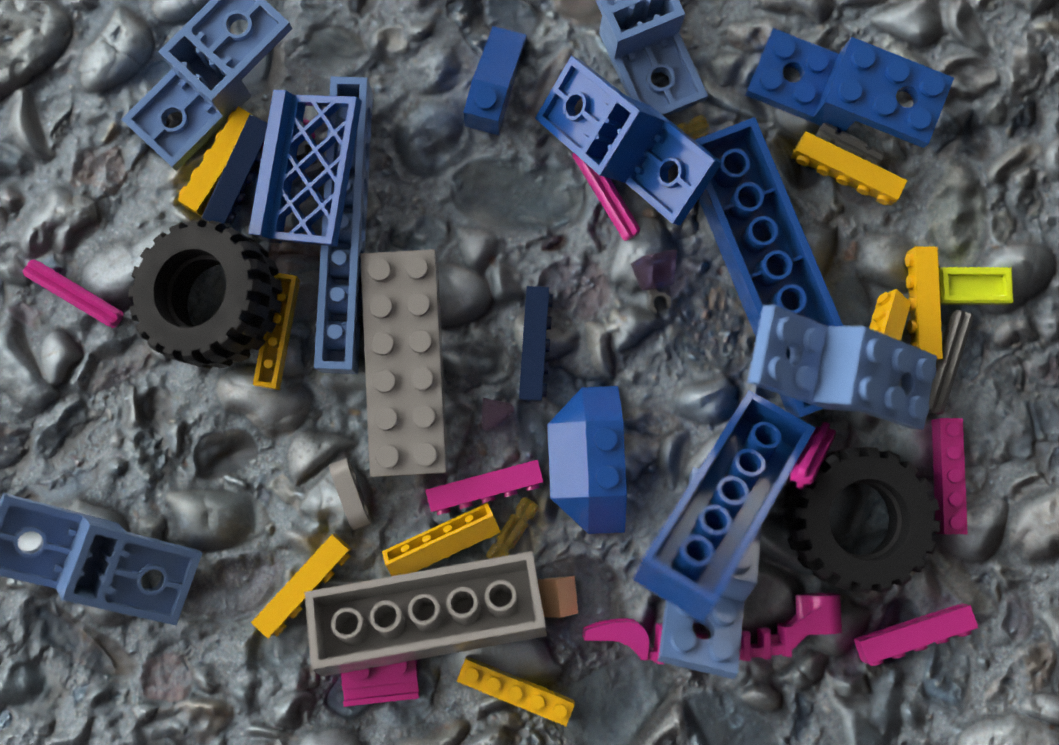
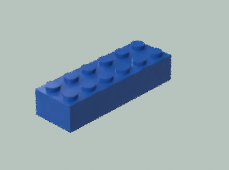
[633,390,815,623]

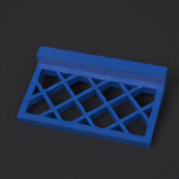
[248,90,362,247]

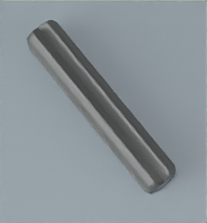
[929,310,973,415]

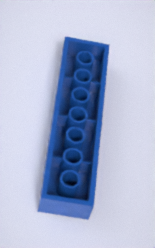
[695,117,843,418]

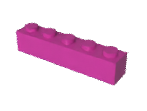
[932,418,968,534]
[425,460,543,515]
[853,603,979,666]

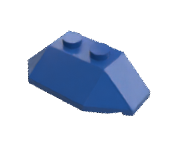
[547,386,627,534]

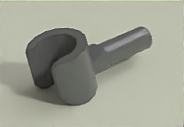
[638,265,671,314]

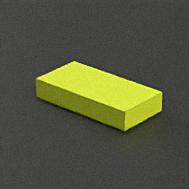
[939,267,1013,305]

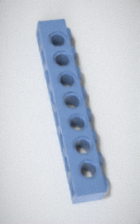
[314,76,373,374]

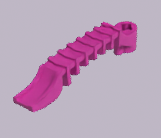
[582,593,842,665]

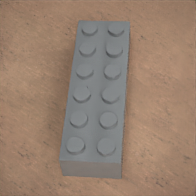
[360,249,449,477]
[305,551,547,677]

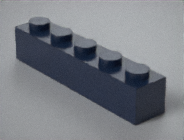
[201,114,268,226]
[519,286,553,403]

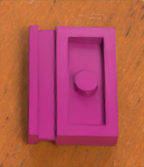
[341,660,420,707]

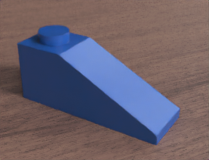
[463,26,527,135]

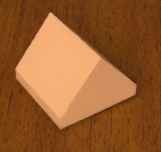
[538,576,578,618]

